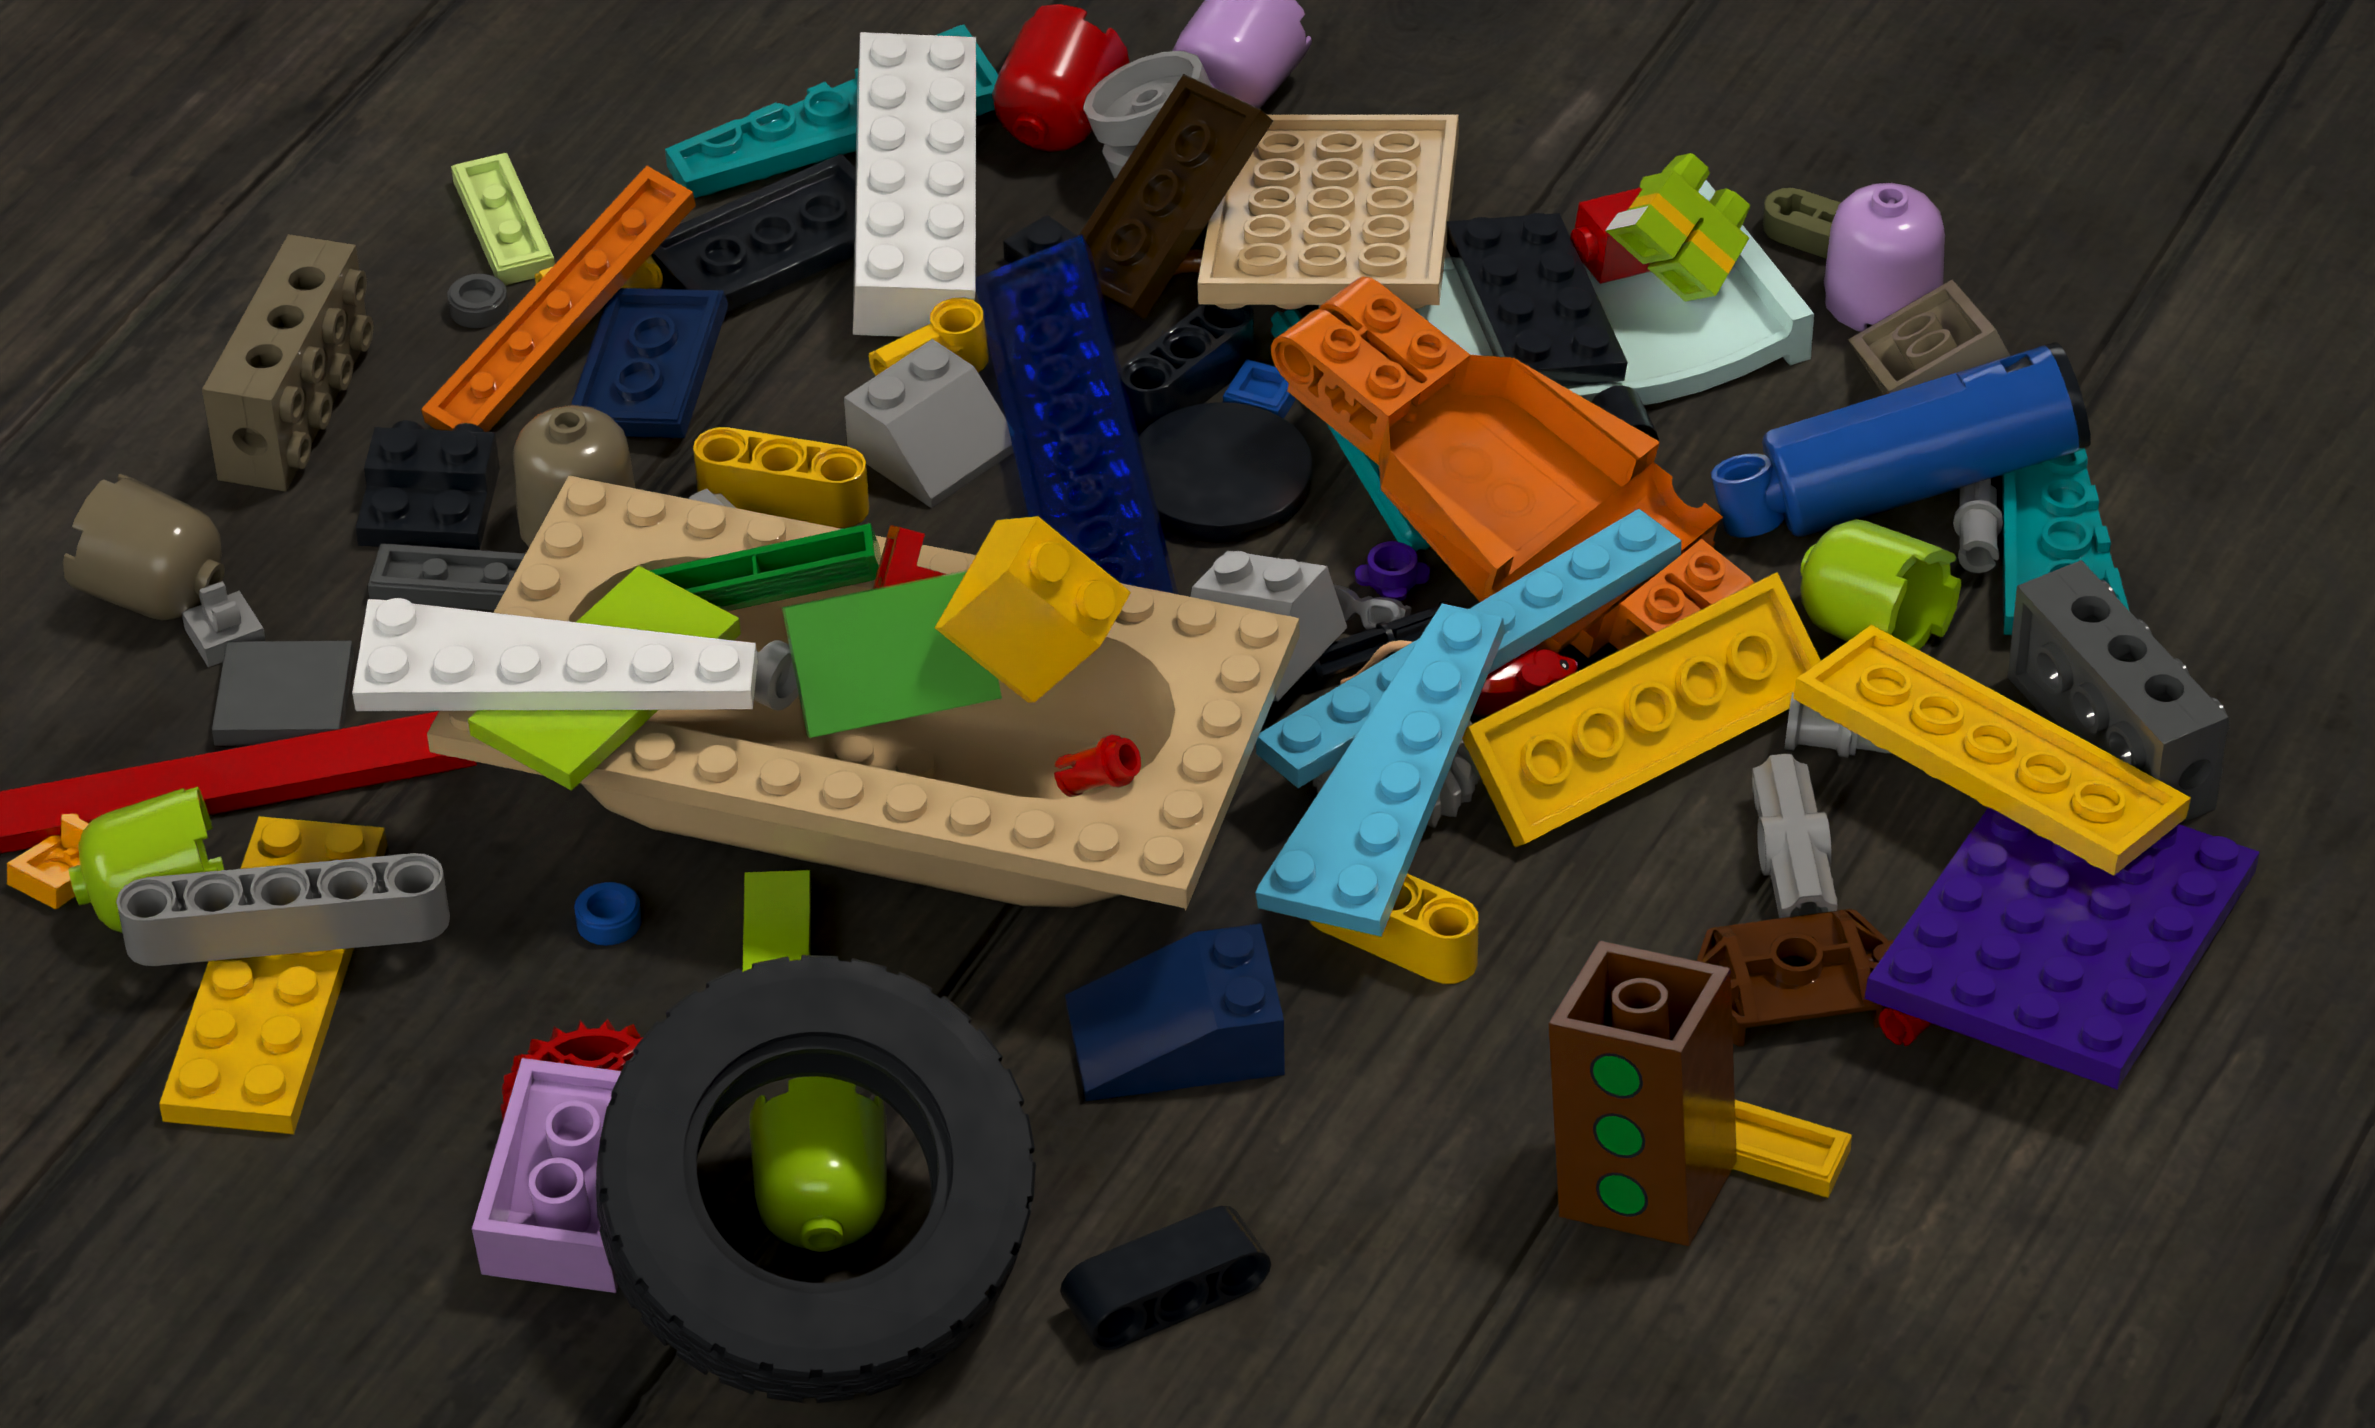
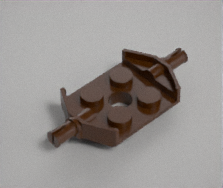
[1696,909,1894,1047]

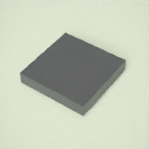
[212,641,354,746]

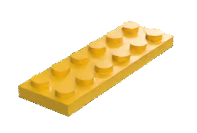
[1462,572,1821,848]
[1793,624,2191,876]
[159,816,387,1134]

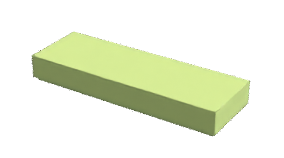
[451,153,555,286]

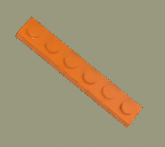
[421,166,696,432]

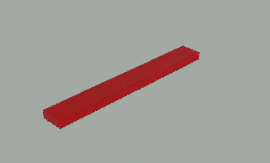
[0,711,477,853]

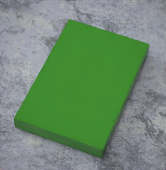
[782,570,1002,738]

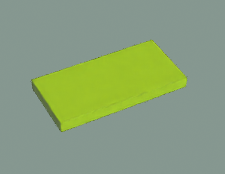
[468,565,741,791]

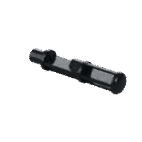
[1293,601,1453,686]

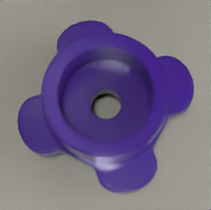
[1355,541,1430,601]

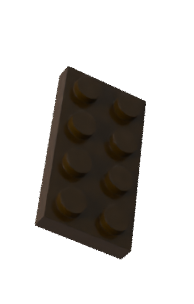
[1056,74,1273,319]

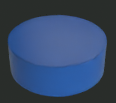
[574,882,642,945]

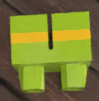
[1605,153,1750,302]

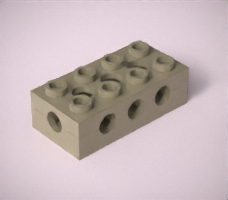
[202,234,373,492]

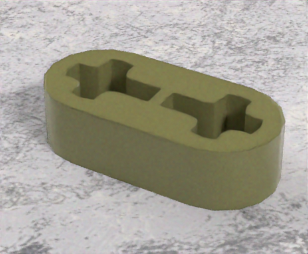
[1763,188,1840,259]

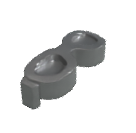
[1333,584,1411,630]

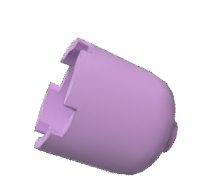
[1173,0,1312,108]
[1824,183,1945,332]

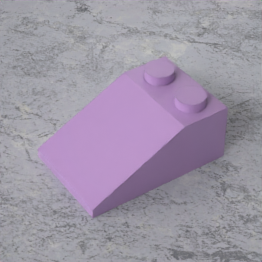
[472,1058,621,1293]

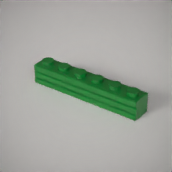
[649,523,881,612]

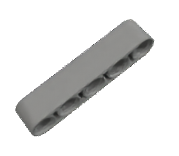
[116,853,450,966]

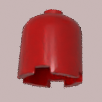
[992,4,1129,152]

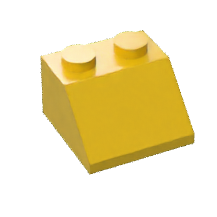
[935,516,1131,703]

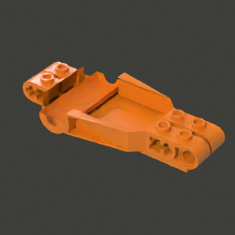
[1271,276,1755,658]

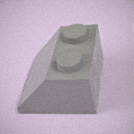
[844,339,1019,508]
[1190,550,1347,702]

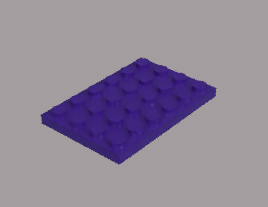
[1864,808,2260,1089]

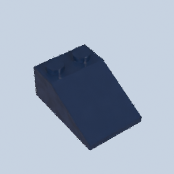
[1065,923,1285,1101]

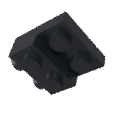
[356,420,500,550]

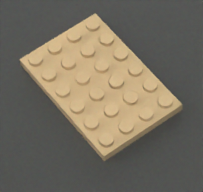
[1197,115,1459,310]

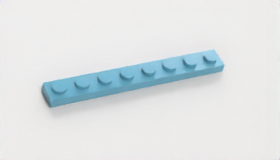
[1256,509,1682,788]

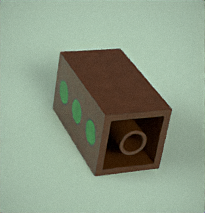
[1548,941,1737,1246]

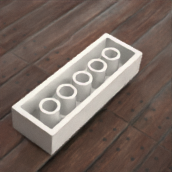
[853,32,976,337]

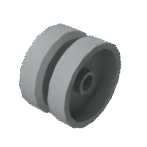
[1083,51,1212,179]

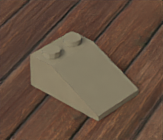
[1848,279,2010,395]

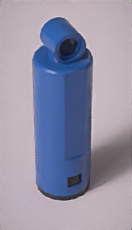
[1711,342,2091,538]

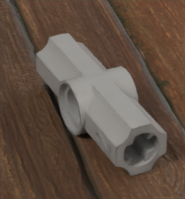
[1752,754,1838,918]

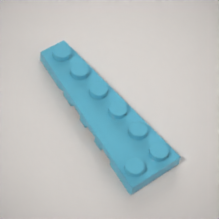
[1255,604,1505,937]

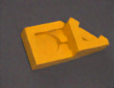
[7,814,89,909]

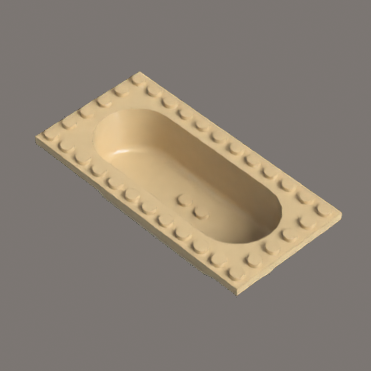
[427,476,1300,910]

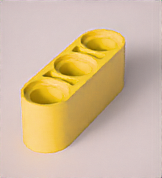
[693,427,869,528]
[1309,874,1479,984]

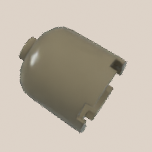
[513,405,636,547]
[63,474,225,620]

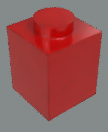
[1570,188,1650,284]

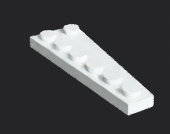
[352,598,758,711]

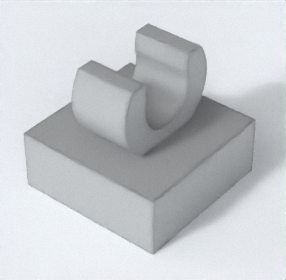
[182,581,266,668]

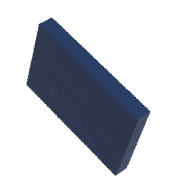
[571,288,728,438]

